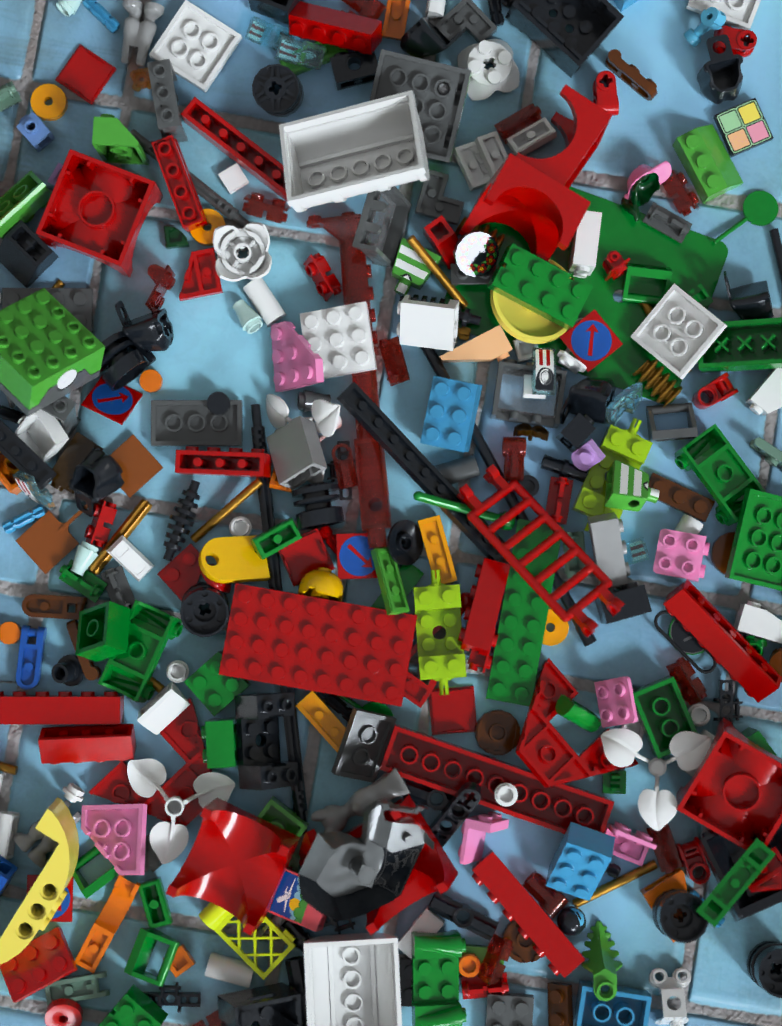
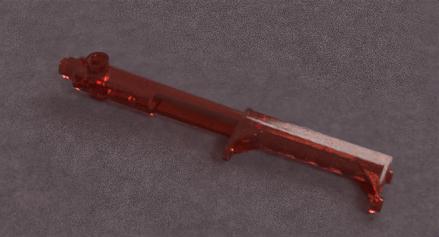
[306,212,392,549]

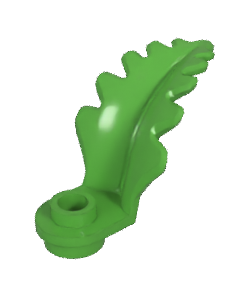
[582,920,623,1001]

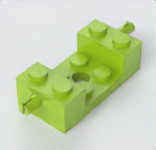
[572,418,653,533]
[413,570,467,695]

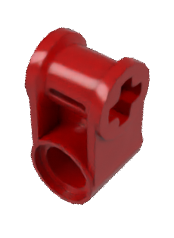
[713,25,757,57]
[592,71,619,116]
[692,372,739,410]
[675,837,710,884]

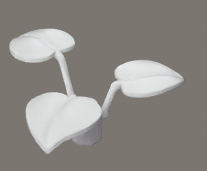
[266,394,342,484]
[601,728,711,831]
[127,758,235,864]

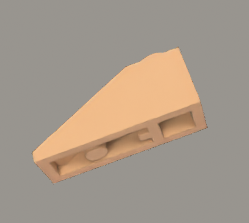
[440,325,513,363]

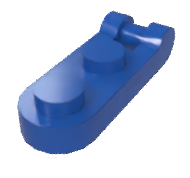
[16,625,47,690]

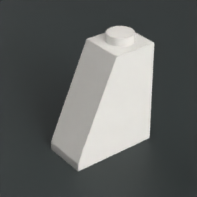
[746,368,782,416]

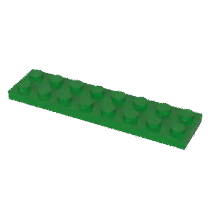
[486,519,563,707]

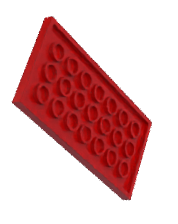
[219,583,417,707]

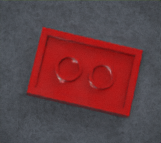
[0,927,78,1003]

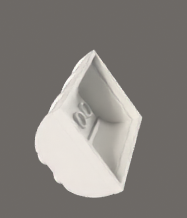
[279,90,430,213]
[303,932,402,1026]

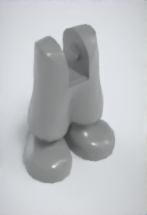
[121,0,164,67]
[13,800,81,868]

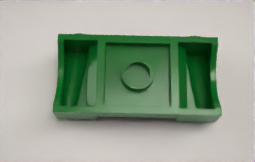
[675,424,767,526]
[98,599,183,703]
[411,930,466,1026]

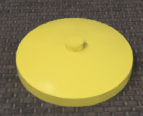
[490,259,571,344]

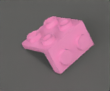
[653,529,710,583]
[594,676,638,728]
[458,812,509,865]
[604,821,657,867]

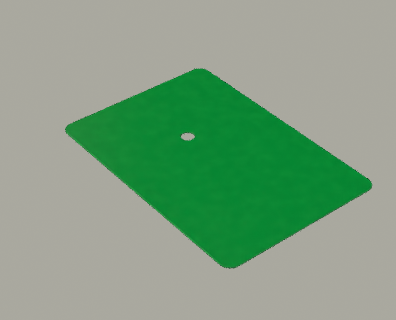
[444,187,728,404]

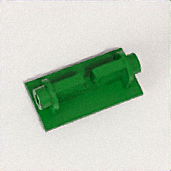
[59,559,108,603]

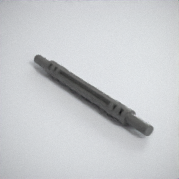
[130,129,250,228]

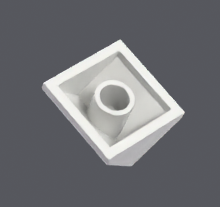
[137,681,190,735]

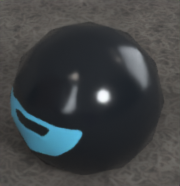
[557,906,586,936]

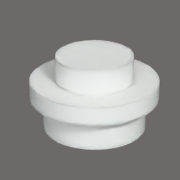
[229,516,252,536]
[166,660,189,683]
[688,703,711,726]
[62,783,85,803]
[494,783,518,806]

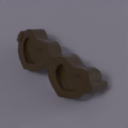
[513,423,549,441]

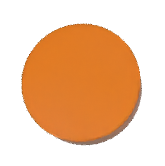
[139,369,163,393]
[0,622,21,644]
[459,952,481,978]

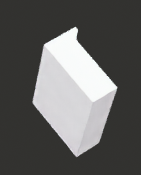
[14,409,69,463]

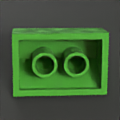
[92,114,149,165]
[672,124,743,204]
[0,170,52,239]

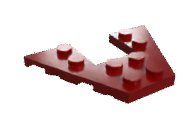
[515,658,638,788]
[89,697,212,826]

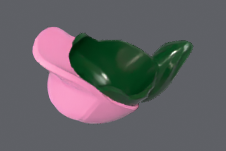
[621,161,672,221]

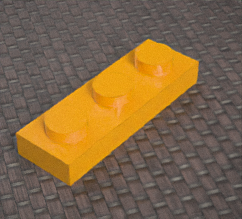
[418,515,458,584]
[296,691,346,753]

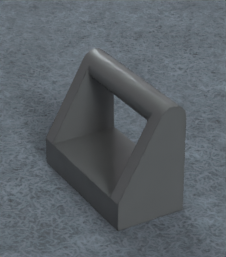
[646,403,698,442]

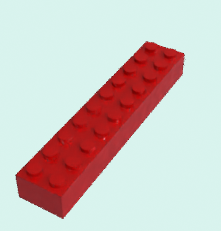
[380,724,614,834]

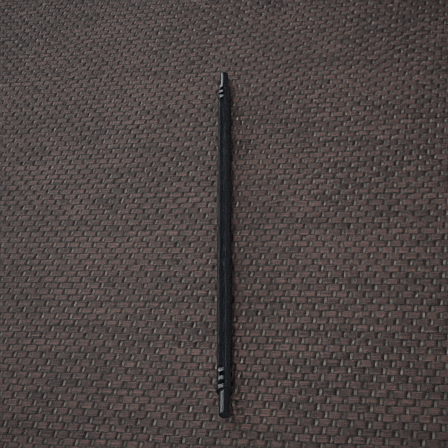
[251,404,308,835]

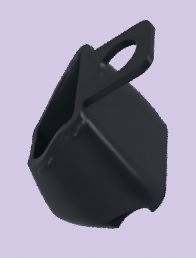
[400,17,466,58]
[697,34,743,104]
[724,271,774,320]
[115,301,174,351]
[560,377,616,424]
[69,449,125,517]

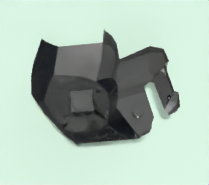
[298,799,434,921]

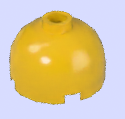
[297,567,344,602]

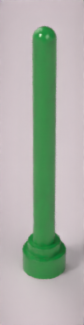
[413,491,515,531]

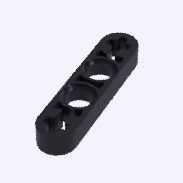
[429,782,482,847]

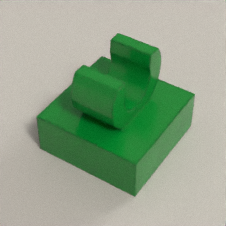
[687,283,714,308]
[602,770,626,794]

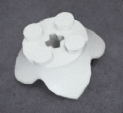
[457,39,520,101]
[212,222,272,282]

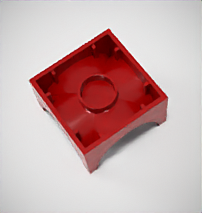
[516,84,612,188]
[36,149,163,278]
[459,153,591,262]
[676,718,782,850]
[345,795,458,935]
[166,797,301,935]

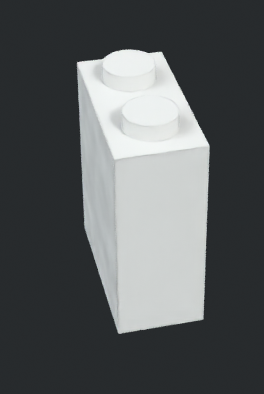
[568,211,602,278]

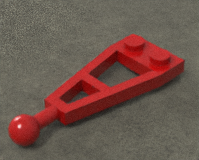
[404,592,473,708]

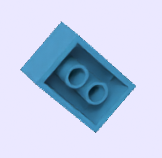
[420,376,483,452]
[546,822,615,901]
[573,979,652,1026]

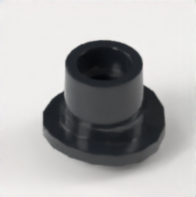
[51,654,84,686]

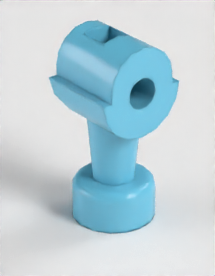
[684,7,726,47]

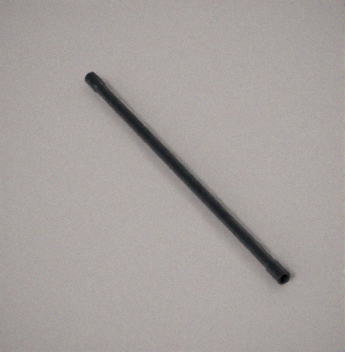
[420,347,597,647]

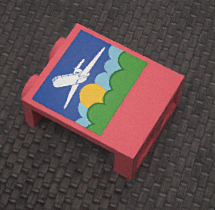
[268,866,327,932]

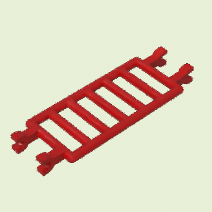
[457,464,625,638]

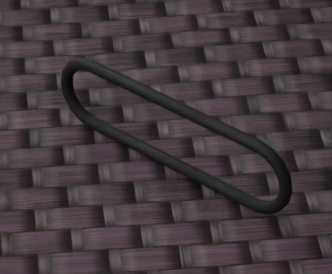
[654,610,717,674]

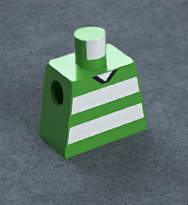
[392,238,441,296]
[604,460,660,512]

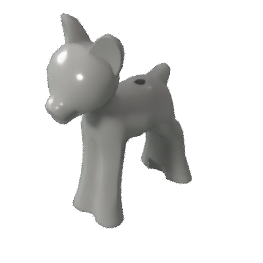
[311,768,410,833]

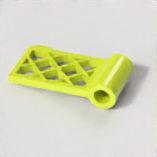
[199,902,296,980]

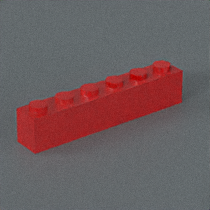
[181,97,287,201]
[663,579,782,703]
[0,691,124,724]
[471,850,586,978]

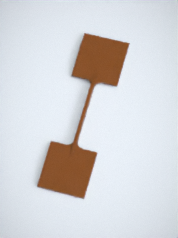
[15,435,163,574]

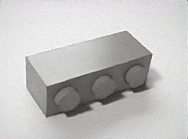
[587,512,631,587]

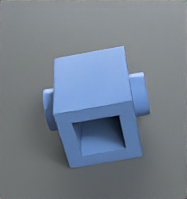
[16,112,55,153]

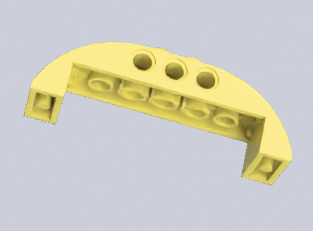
[0,797,79,964]

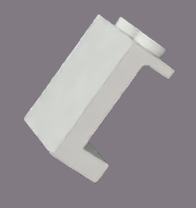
[396,295,459,351]

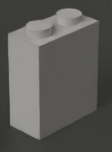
[266,416,327,490]

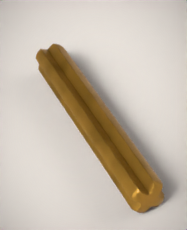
[88,499,152,575]

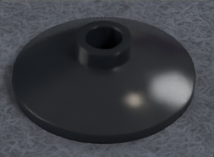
[387,520,423,565]

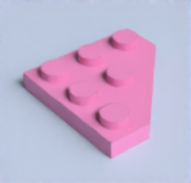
[270,321,324,392]
[81,804,147,875]

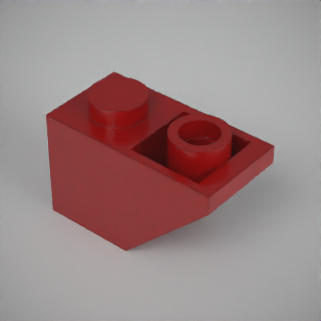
[423,215,459,270]

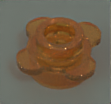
[130,67,151,92]

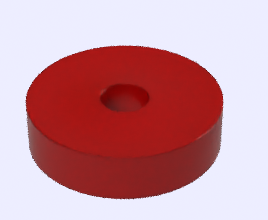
[45,998,83,1026]

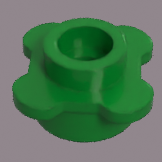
[745,635,767,656]

